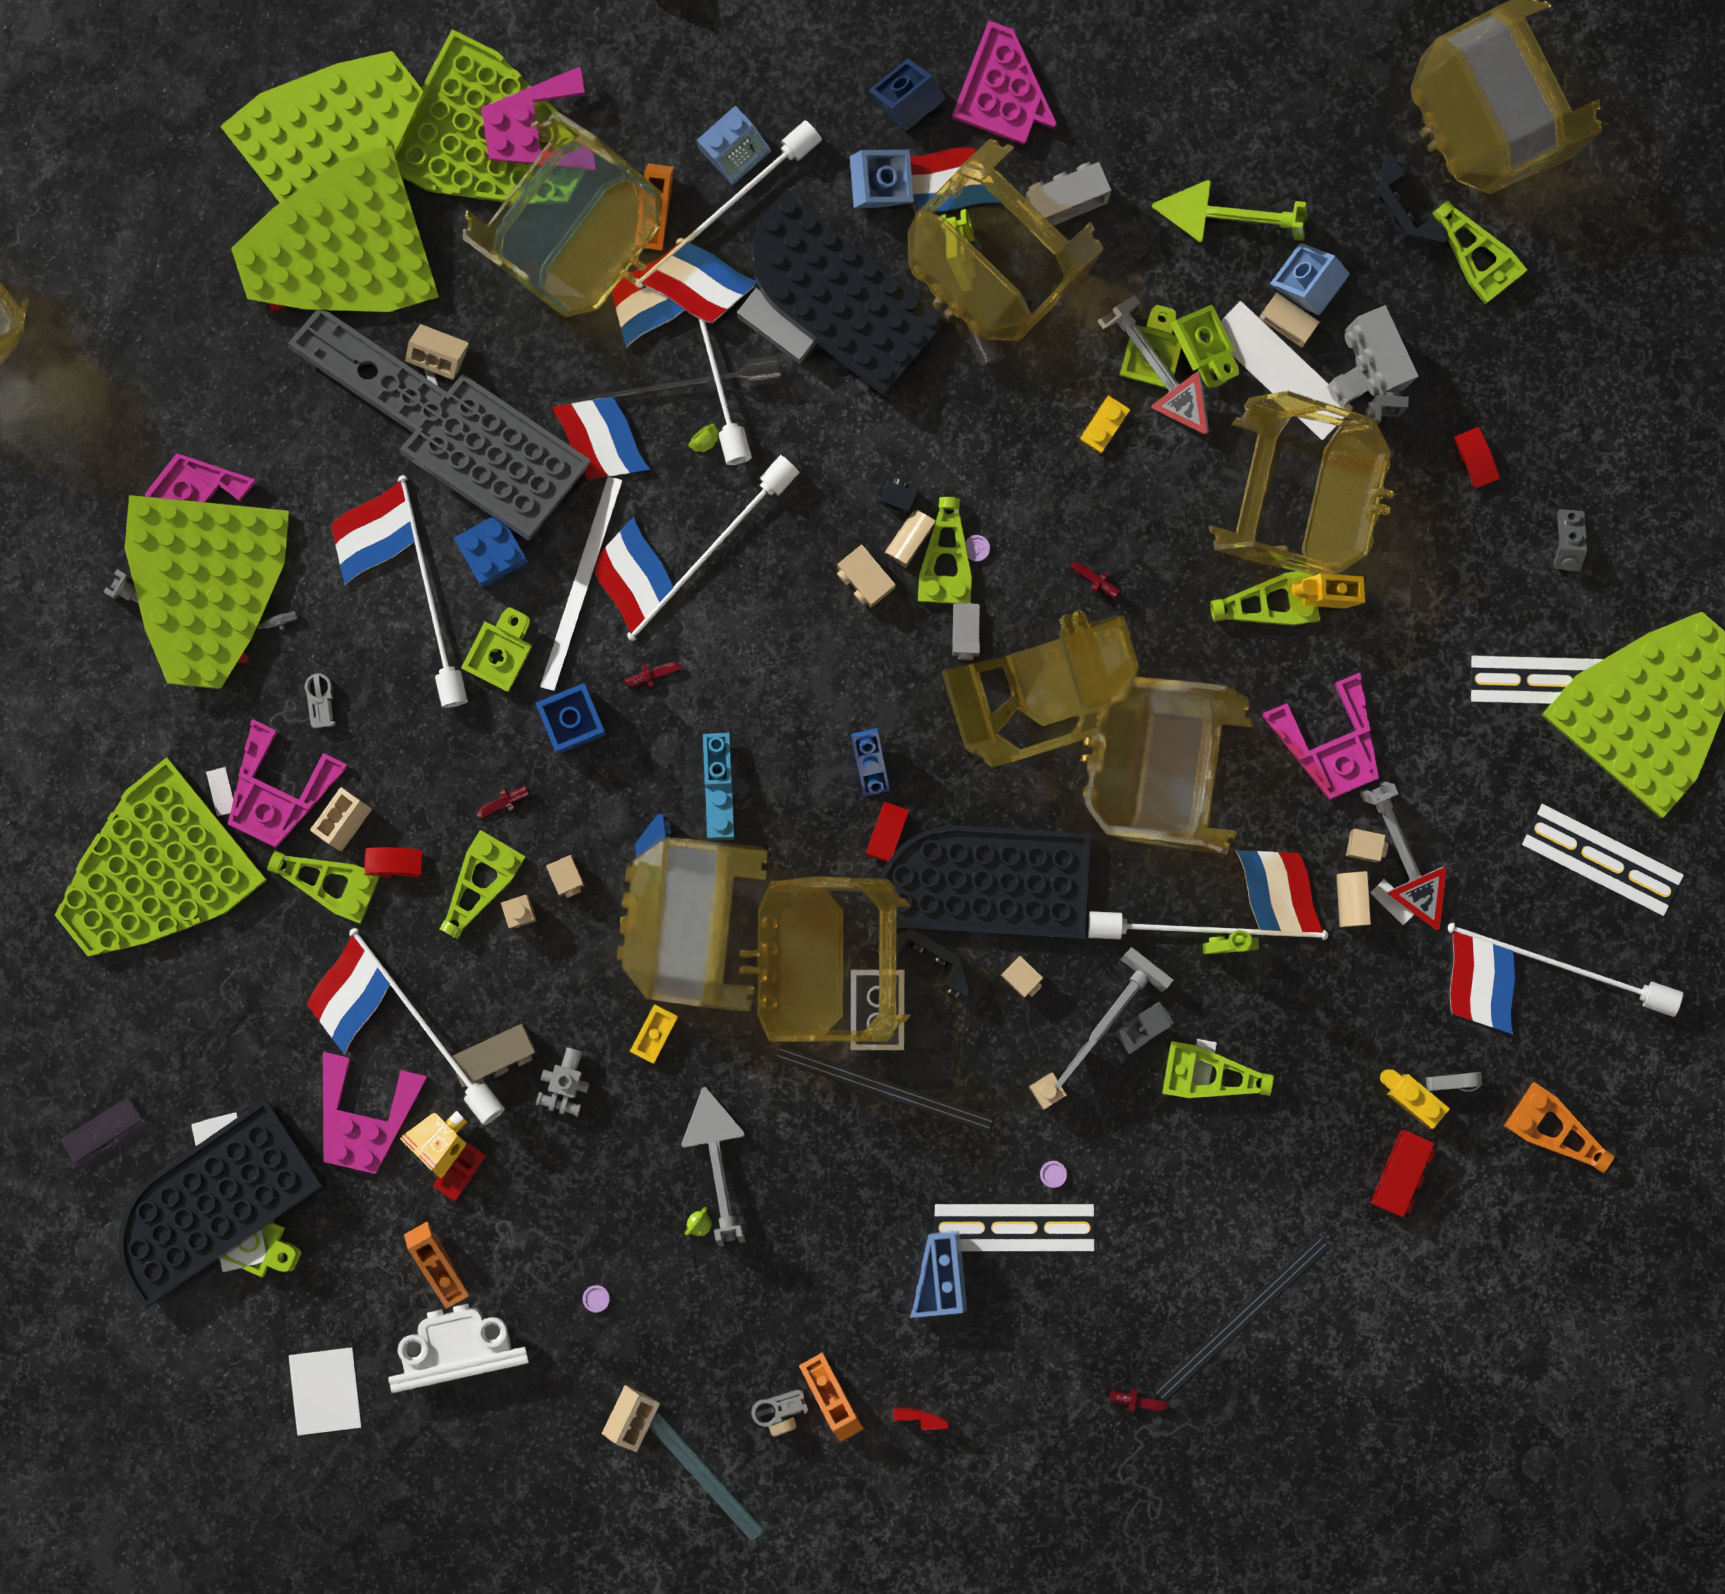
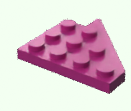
[952,21,1056,146]

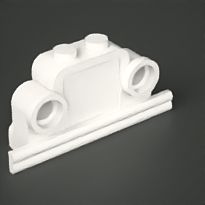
[389,1304,529,1393]

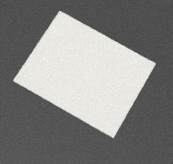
[289,1348,361,1435]

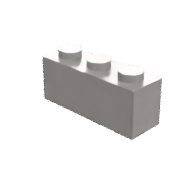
[737,288,816,365]

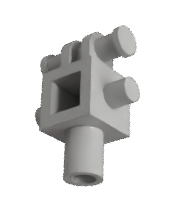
[536,1047,590,1117]

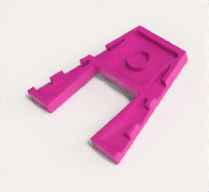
[481,67,597,171]
[1263,673,1378,800]
[228,719,348,848]
[323,1052,428,1174]

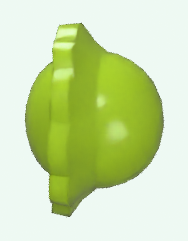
[688,424,718,452]
[684,1207,712,1236]

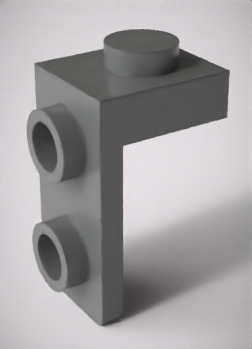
[1554,509,1587,571]
[1114,1002,1174,1054]

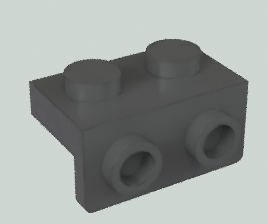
[1364,392,1408,430]

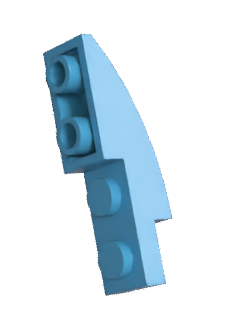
[703,733,734,841]

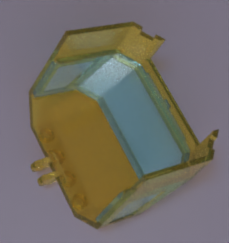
[462,112,661,318]

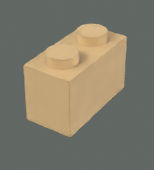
[837,545,895,608]

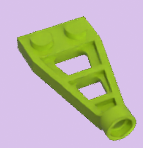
[1432,200,1527,304]
[918,497,972,604]
[1210,569,1320,626]
[439,830,526,940]
[267,851,379,924]
[1203,930,1259,955]
[1162,1041,1273,1098]

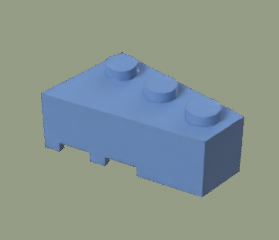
[910,1231,967,1318]

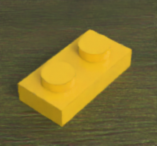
[1079,395,1130,454]
[630,1004,678,1064]

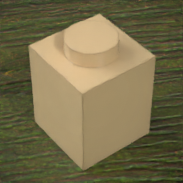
[1346,829,1388,863]
[546,855,585,898]
[501,895,537,929]
[1001,956,1043,998]
[1029,1073,1066,1109]

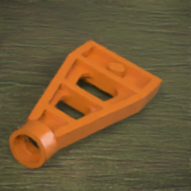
[1504,1082,1614,1173]

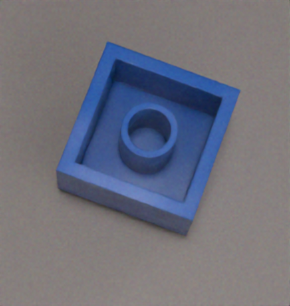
[454,516,528,588]
[536,683,607,754]

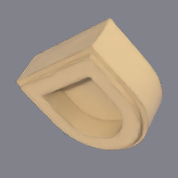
[768,1417,797,1437]

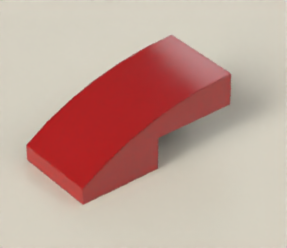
[1454,427,1500,488]
[865,802,909,862]
[364,847,422,878]
[433,1142,486,1202]
[893,1407,948,1430]

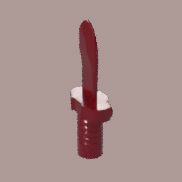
[1071,562,1121,599]
[625,662,682,689]
[477,785,530,819]
[1109,1388,1168,1412]

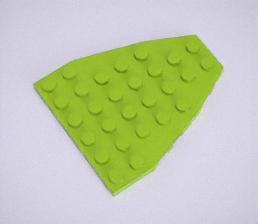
[395,30,585,203]
[221,51,426,203]
[231,145,439,312]
[125,495,289,689]
[1541,612,1725,818]
[55,758,267,956]

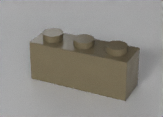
[452,1024,537,1087]

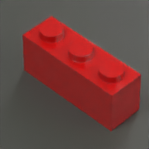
[1370,1130,1435,1217]

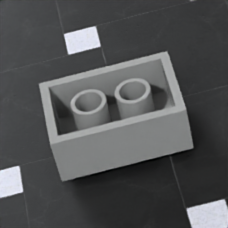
[1024,162,1111,233]
[1344,305,1418,397]
[851,970,904,1050]

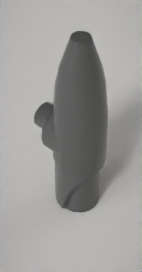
[257,611,298,630]

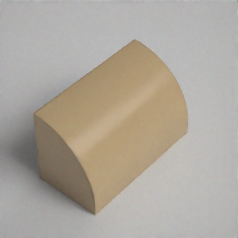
[1259,293,1320,348]
[405,324,469,380]
[884,510,935,568]
[310,788,372,852]
[1337,872,1370,927]
[602,1385,660,1452]

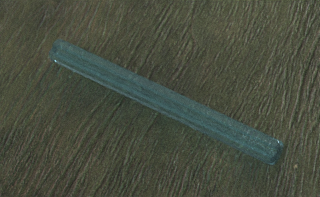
[649,1413,762,1540]

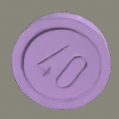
[965,535,990,562]
[1040,1161,1067,1188]
[583,1285,610,1312]

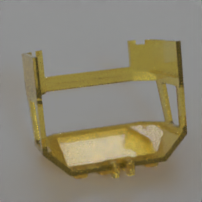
[908,139,1103,341]
[1209,391,1394,575]
[942,610,1139,768]
[739,877,911,1042]

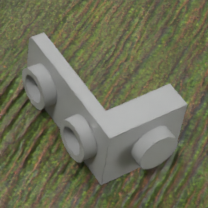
[1327,367,1369,408]
[952,603,980,660]

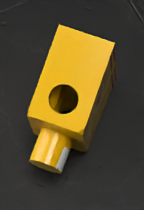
[400,1111,467,1178]

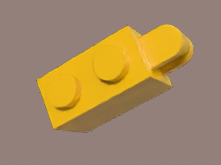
[1292,573,1365,609]
[1380,1070,1450,1129]

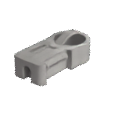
[305,674,336,729]
[1426,1072,1482,1092]
[751,1390,808,1427]

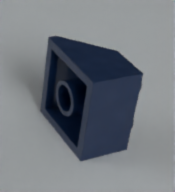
[868,58,946,131]

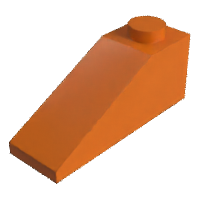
[636,163,674,251]
[404,1222,469,1309]
[799,1353,863,1442]

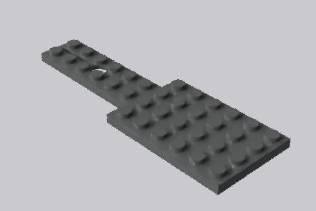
[288,310,590,541]

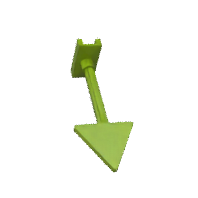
[1152,180,1308,242]

